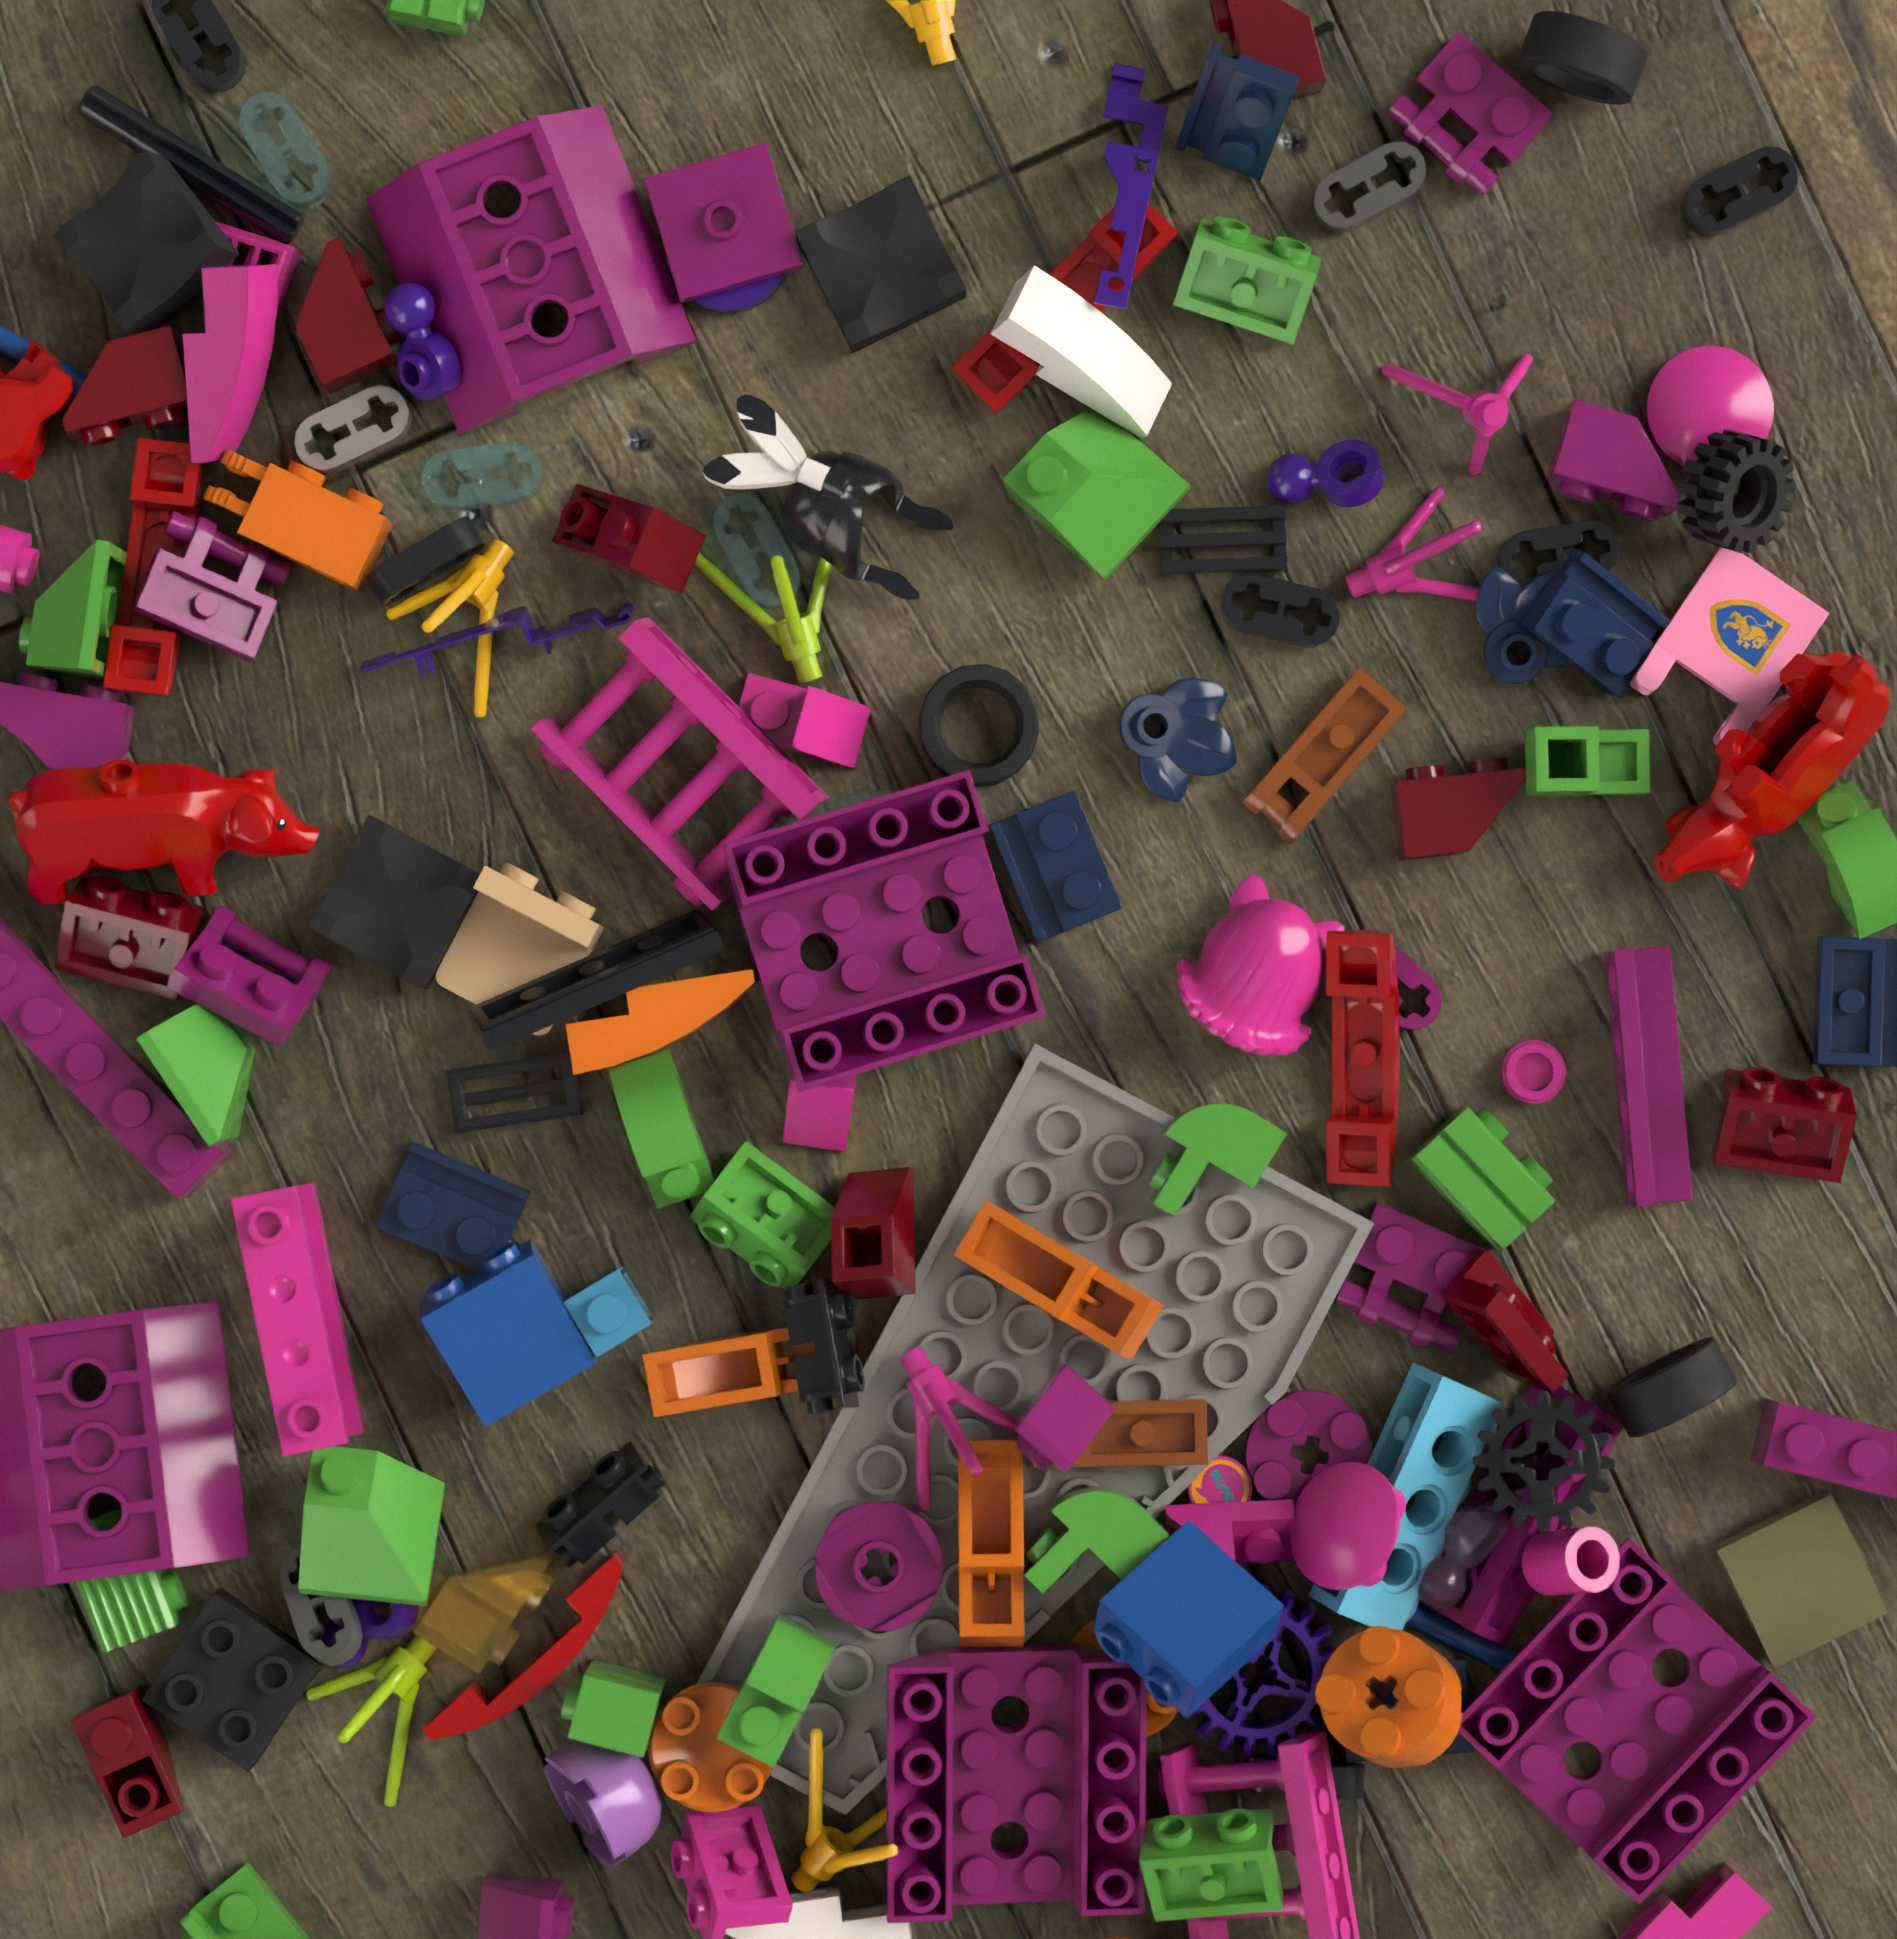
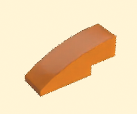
[566,969,757,1075]
[953,1200,1164,1361]
[642,1326,816,1418]
[958,1440,1024,1648]

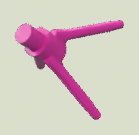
[1382,353,1533,476]
[1345,487,1482,601]
[899,1347,1020,1512]

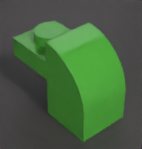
[1525,726,1650,797]
[1797,780,1897,939]
[609,1049,715,1209]
[1148,1103,1287,1217]
[1024,1486,1170,1594]
[716,1613,835,1768]

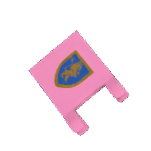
[1629,547,1829,745]

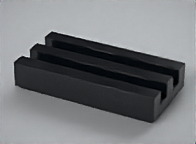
[1158,505,1288,575]
[446,1052,583,1133]

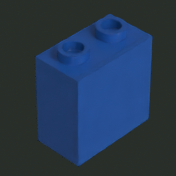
[420,1239,597,1427]
[1093,1520,1284,1718]

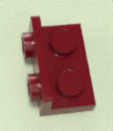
[54,876,205,1001]
[1712,1067,1857,1183]
[1440,1249,1569,1394]

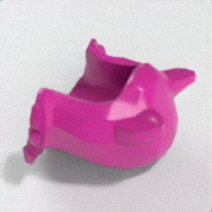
[1176,874,1344,1057]

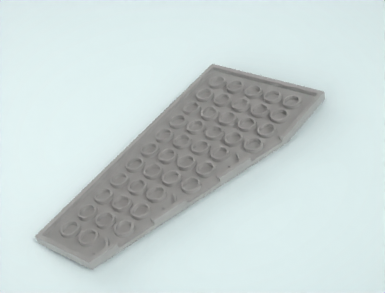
[696,1044,1374,1815]

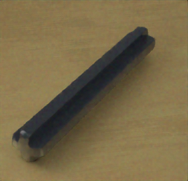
[77,85,304,245]

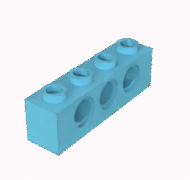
[1308,1362,1504,1630]

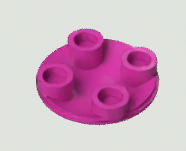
[1647,346,1774,467]
[1289,1462,1406,1590]

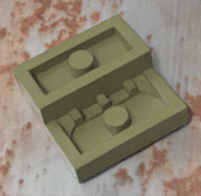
[1713,1489,1888,1669]

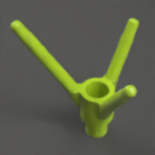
[694,552,831,683]
[306,1630,439,1807]

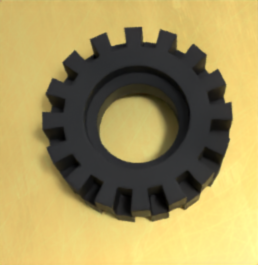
[1677,430,1795,553]

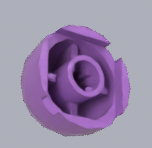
[544,1740,662,1868]

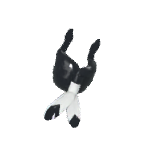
[703,394,953,600]

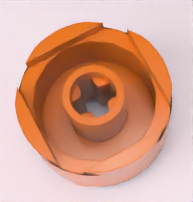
[1315,1625,1463,1768]

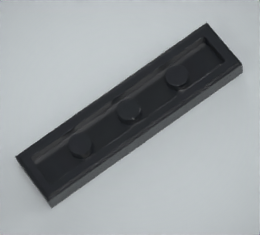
[467,909,725,1052]

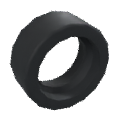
[1518,11,1647,105]
[919,664,1040,787]
[1607,1337,1737,1438]

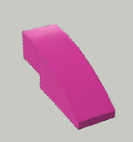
[183,264,278,463]
[1616,1862,1772,1939]

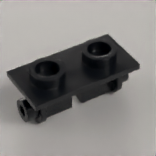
[783,1278,865,1415]
[535,1441,666,1568]

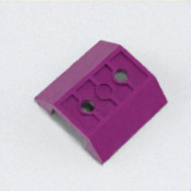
[366,105,697,436]
[723,770,1046,1092]
[0,1302,251,1591]
[1459,1537,1817,1905]
[886,1644,1147,1923]

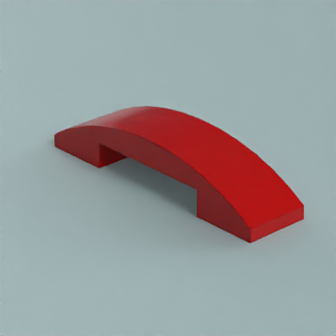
[951,203,1179,414]
[103,437,203,697]
[1326,930,1400,1187]
[422,1550,626,1740]

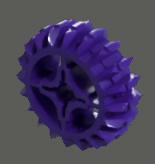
[1181,1583,1338,1758]

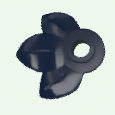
[1474,566,1571,684]
[1118,678,1237,802]

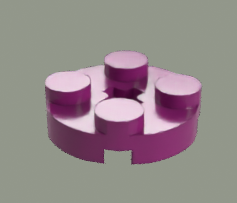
[1244,1389,1373,1506]
[815,1500,943,1631]

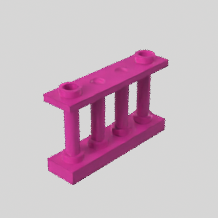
[531,617,829,911]
[231,1183,366,1457]
[1158,1731,1360,1939]

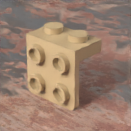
[436,861,605,1036]

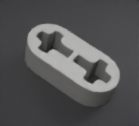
[294,385,412,474]

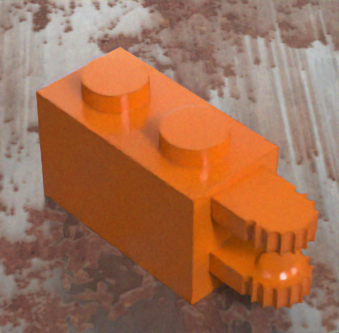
[203,449,393,593]

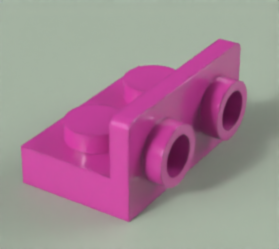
[671,1806,793,1939]

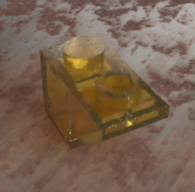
[414,1552,555,1674]

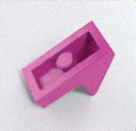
[739,673,871,769]
[783,1074,857,1152]
[1165,1499,1296,1564]

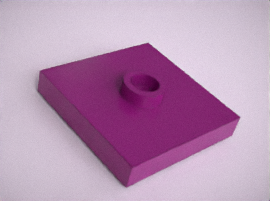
[644,142,803,304]

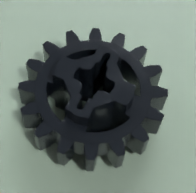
[1473,1391,1616,1533]

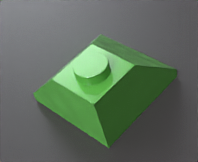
[1003,408,1191,581]
[19,540,127,680]
[136,1004,255,1147]
[298,1446,445,1606]

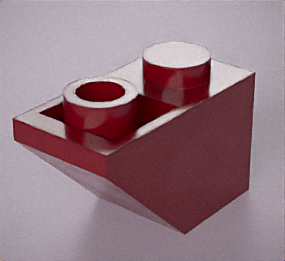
[1209,0,1326,100]
[296,237,402,394]
[62,325,188,447]
[551,483,707,594]
[1391,758,1526,861]
[831,1167,916,1300]
[70,1684,184,1839]

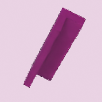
[1603,946,1693,1207]
[1419,1386,1623,1647]

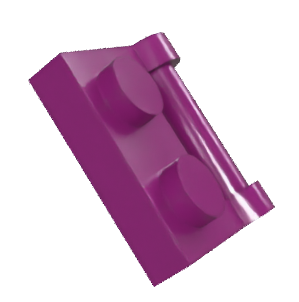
[167,905,334,1048]

